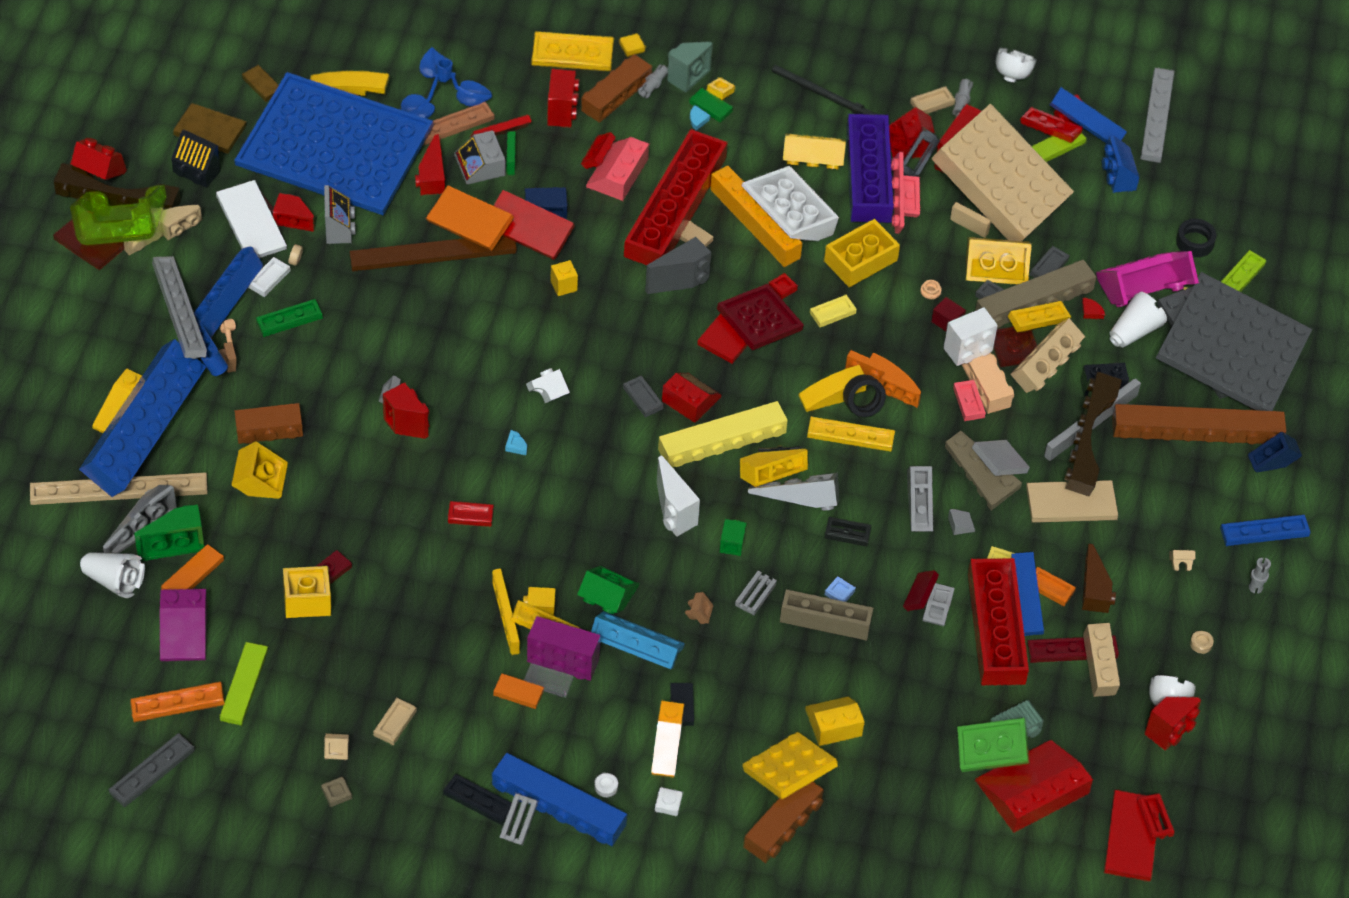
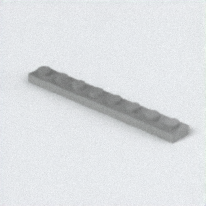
[152,256,207,359]

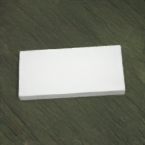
[216,180,287,258]

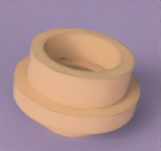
[921,280,941,299]

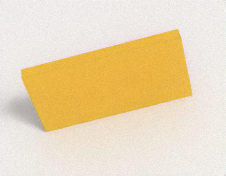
[532,32,614,71]

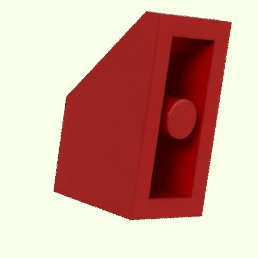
[273,193,315,232]

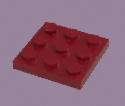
[717,283,804,351]

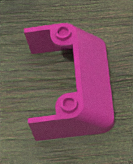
[1096,251,1199,307]

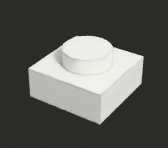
[655,787,683,816]

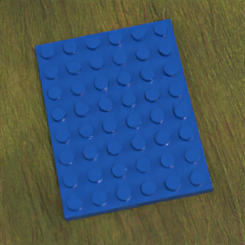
[234,72,433,215]

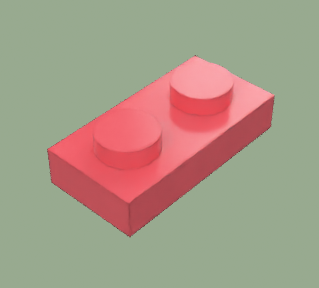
[953,380,986,421]

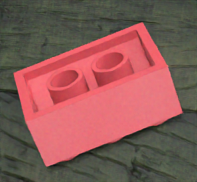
[586,137,649,201]

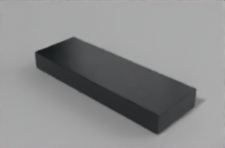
[443,773,512,826]

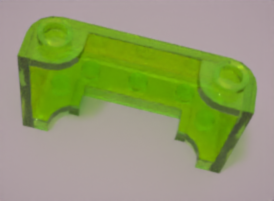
[70,185,166,245]

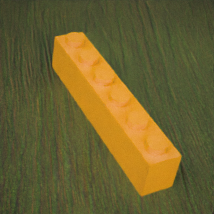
[710,165,802,267]

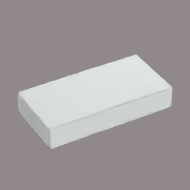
[248,257,290,297]

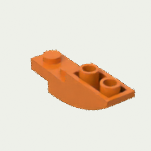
[845,350,921,408]

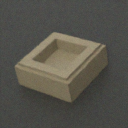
[321,776,352,807]

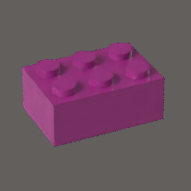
[527,616,601,681]

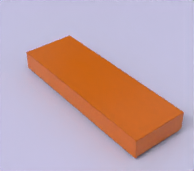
[161,544,224,590]

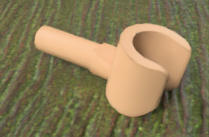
[220,319,236,343]

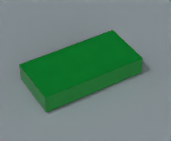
[689,88,733,123]
[507,131,515,175]

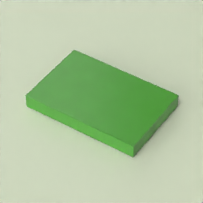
[958,718,1029,772]

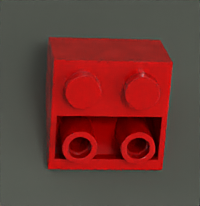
[889,107,938,158]
[383,382,430,439]
[1145,697,1201,751]

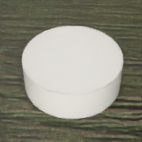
[595,773,618,797]

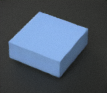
[824,576,856,602]

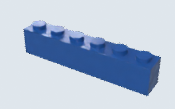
[492,753,627,846]

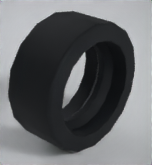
[1176,219,1217,257]
[843,374,886,417]

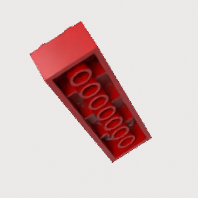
[624,129,728,265]

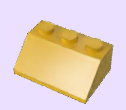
[783,133,846,169]
[966,237,1031,284]

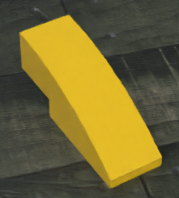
[799,365,867,412]

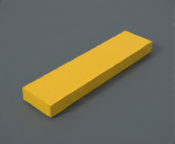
[807,417,895,452]
[492,568,520,655]

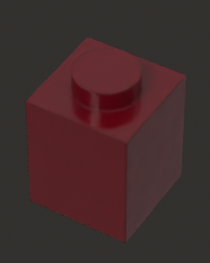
[931,297,966,332]

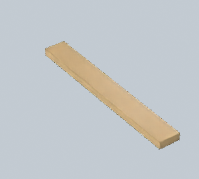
[30,473,207,505]

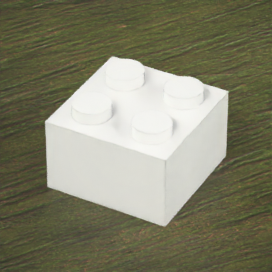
[944,308,998,366]

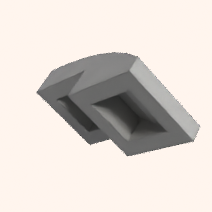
[923,583,955,626]

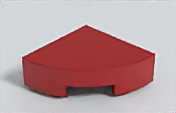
[1082,298,1105,319]

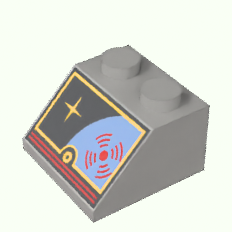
[454,130,505,185]
[324,185,355,244]

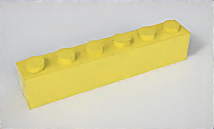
[658,401,788,467]

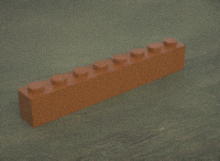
[1112,404,1286,444]

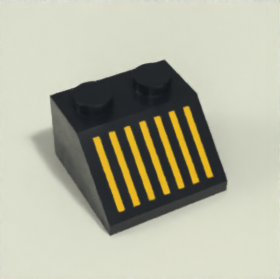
[171,129,220,188]

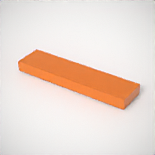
[131,682,225,722]

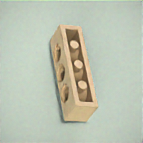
[1011,318,1085,393]

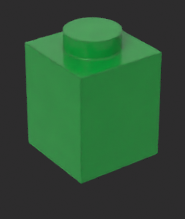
[719,519,746,556]

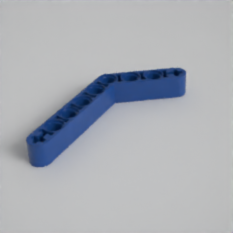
[194,246,263,376]

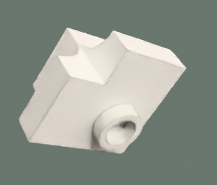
[526,368,570,403]

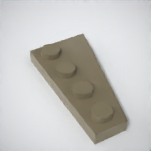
[945,431,1022,511]

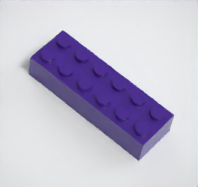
[846,114,893,223]

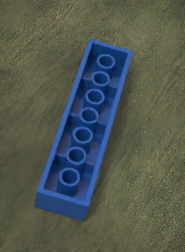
[79,339,206,497]

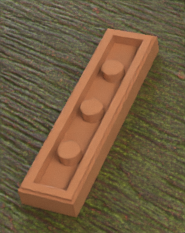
[422,102,494,146]

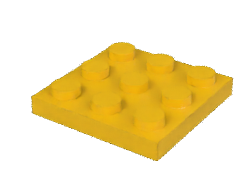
[742,732,838,799]

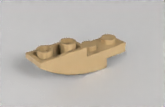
[123,205,202,255]

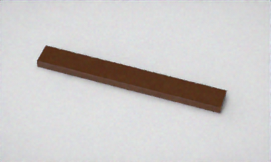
[349,235,516,271]

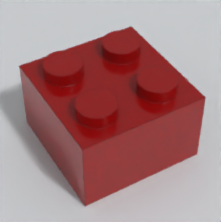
[547,69,579,127]

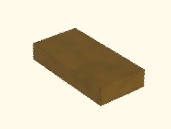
[242,65,279,102]

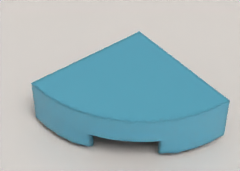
[690,105,710,131]
[505,430,527,455]

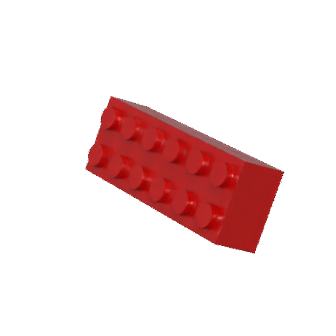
[968,558,1029,685]

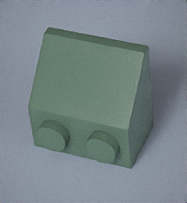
[667,42,713,93]

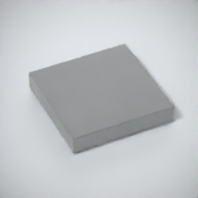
[972,440,1030,476]

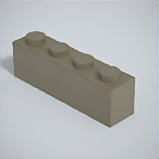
[780,589,873,640]

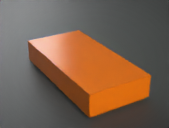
[1036,567,1076,606]
[494,674,544,709]

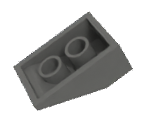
[645,237,711,294]

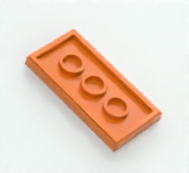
[426,186,514,251]

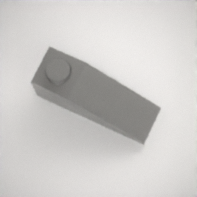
[907,466,933,532]

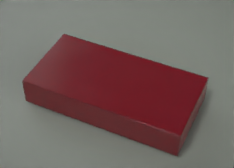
[903,570,939,611]

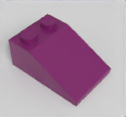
[160,589,208,661]

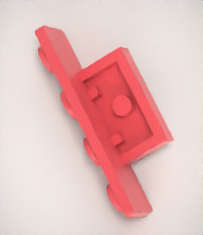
[891,152,920,234]

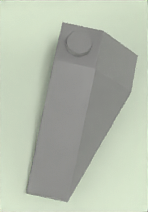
[748,473,839,510]
[103,485,176,553]

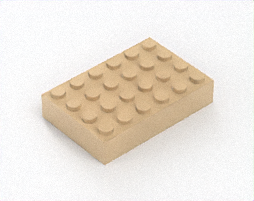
[931,104,1074,241]

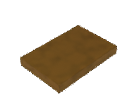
[173,103,246,154]

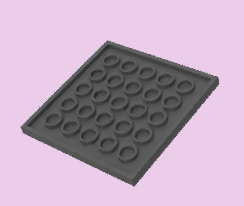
[1156,272,1312,411]

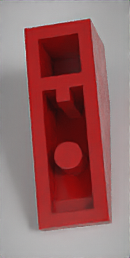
[415,134,445,195]

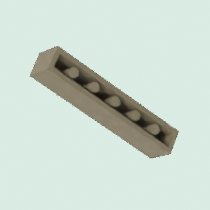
[975,259,1096,328]

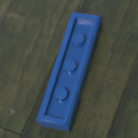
[1050,87,1127,144]
[1220,515,1311,546]
[1011,552,1044,636]

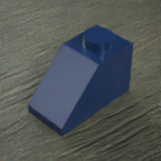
[1248,432,1302,473]

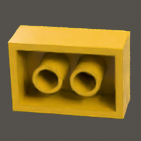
[824,219,900,287]

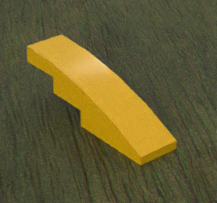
[310,71,389,96]

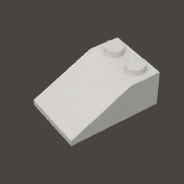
[657,455,700,537]

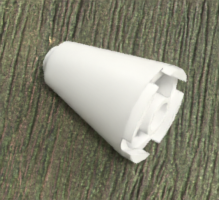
[1110,292,1167,347]
[80,552,145,598]

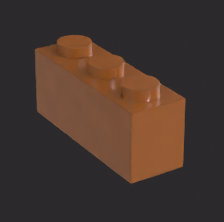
[234,403,303,444]

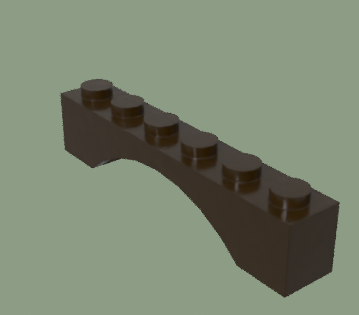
[54,163,181,214]
[1064,372,1122,496]

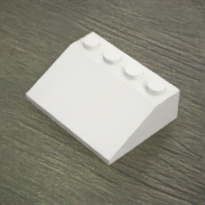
[742,166,839,241]

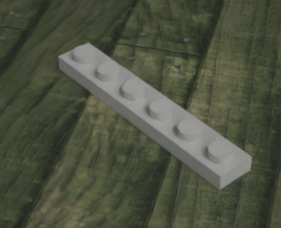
[1141,68,1174,163]

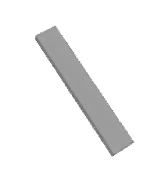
[1045,379,1141,461]

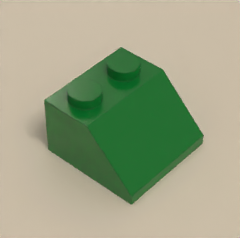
[577,566,639,614]

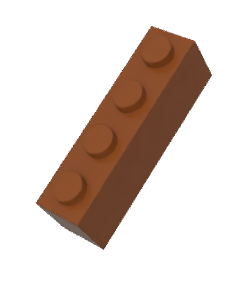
[581,54,652,123]
[744,782,824,863]

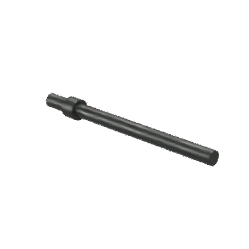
[772,65,877,115]

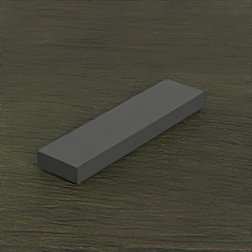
[109,733,195,808]

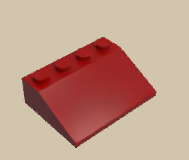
[975,740,1093,833]

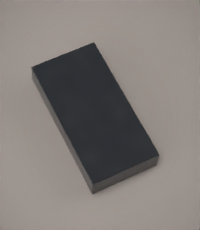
[670,683,694,726]

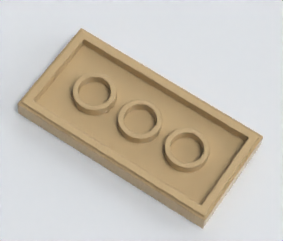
[1026,480,1118,522]

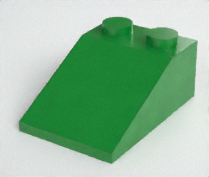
[134,505,204,561]

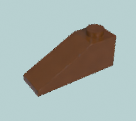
[1082,544,1116,613]

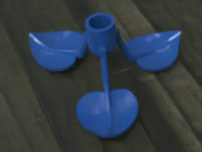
[401,47,492,119]

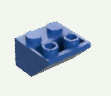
[1102,136,1139,193]

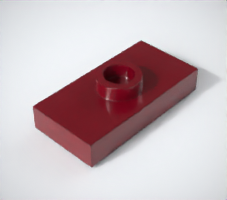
[315,550,352,584]

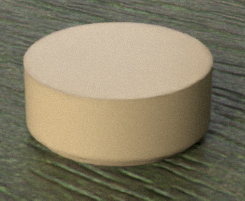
[289,244,303,266]
[1190,631,1214,654]

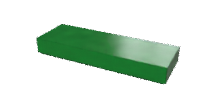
[256,299,323,337]

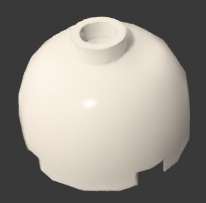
[996,48,1036,82]
[1149,676,1196,706]

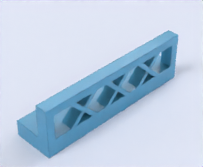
[591,611,685,669]

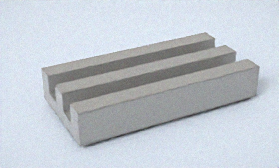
[735,571,777,615]
[500,793,538,846]

